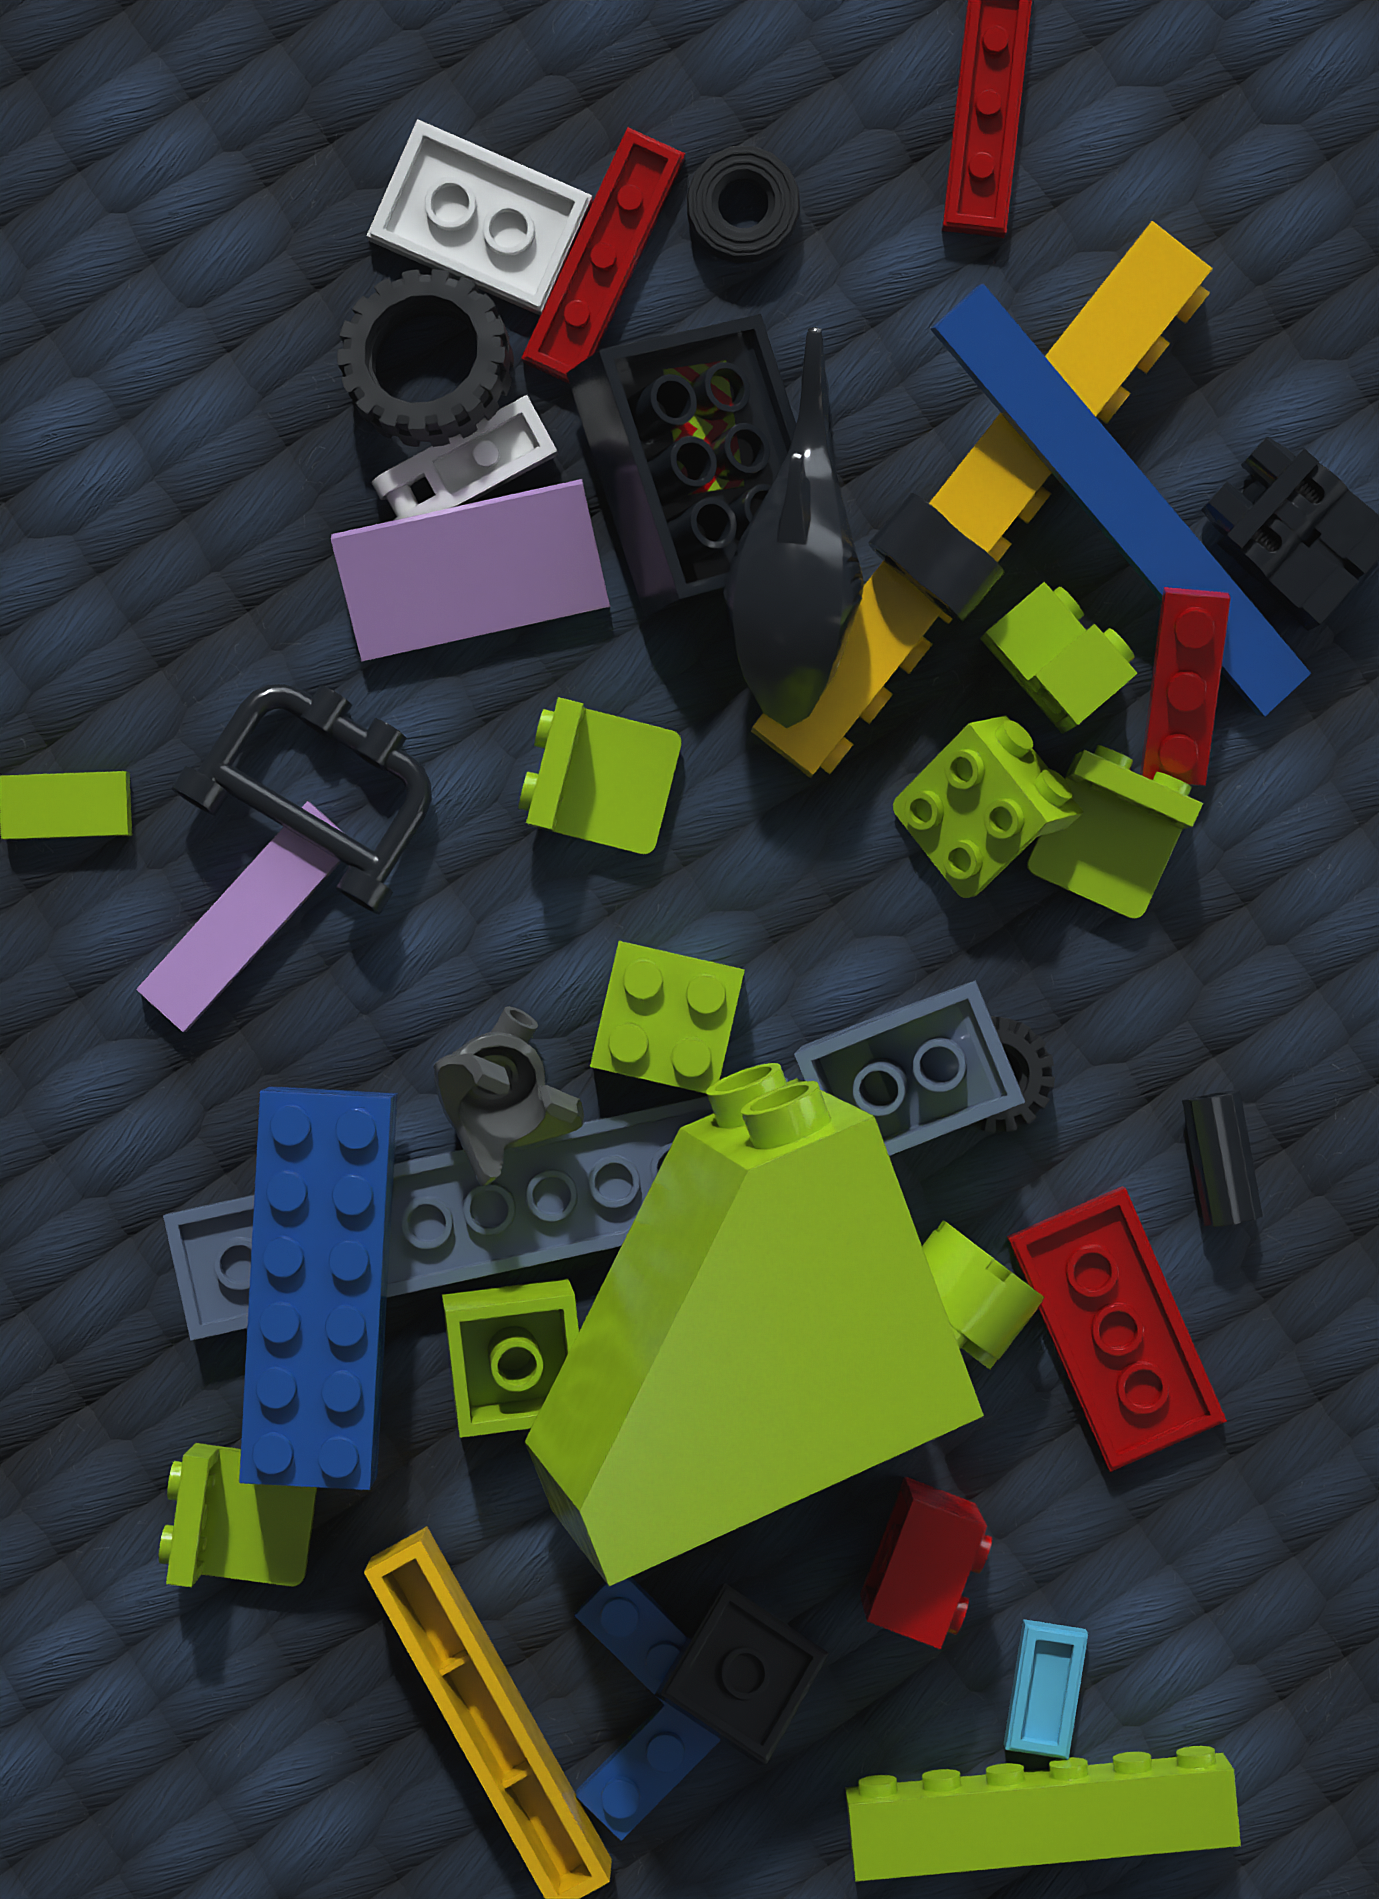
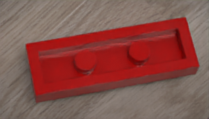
[1140,587,1231,786]

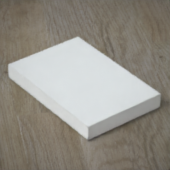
[367,119,593,316]

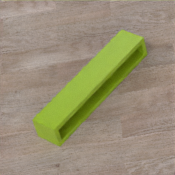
[845,1746,1241,1882]

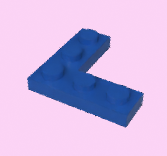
[575,1577,721,1841]

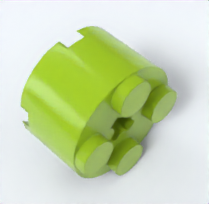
[922,1220,1045,1369]

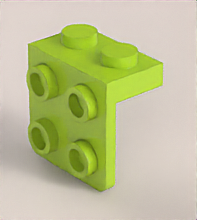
[518,697,682,855]
[893,716,1084,898]
[1027,745,1203,918]
[159,1443,318,1587]

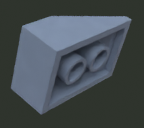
[794,980,1025,1156]

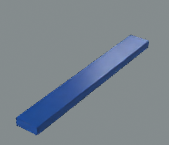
[930,283,1311,716]

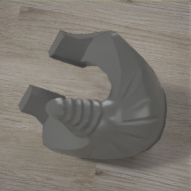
[433,1006,585,1186]

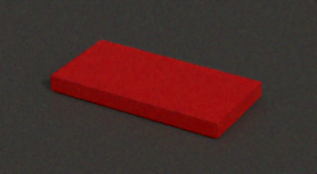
[1007,1186,1227,1472]

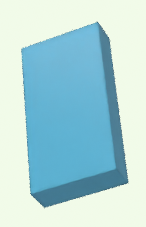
[1004,1619,1088,1760]

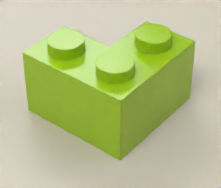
[980,582,1138,734]

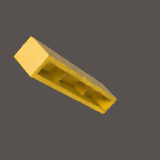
[364,1526,612,1899]

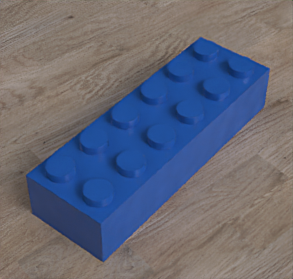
[239,1087,398,1490]

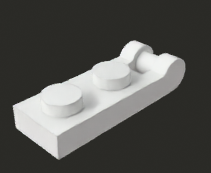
[372,395,558,521]

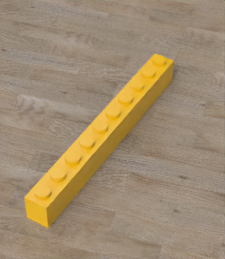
[751,221,1213,778]

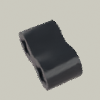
[868,493,1005,623]

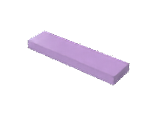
[136,801,344,1032]

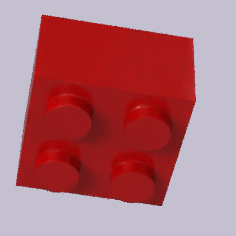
[860,1476,992,1649]

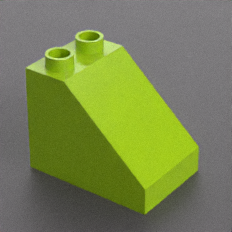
[525,1063,984,1586]

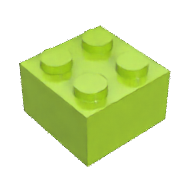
[590,941,745,1094]
[442,1278,579,1438]

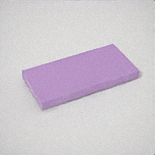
[331,479,610,661]

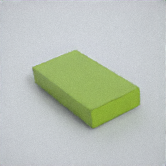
[0,771,132,840]

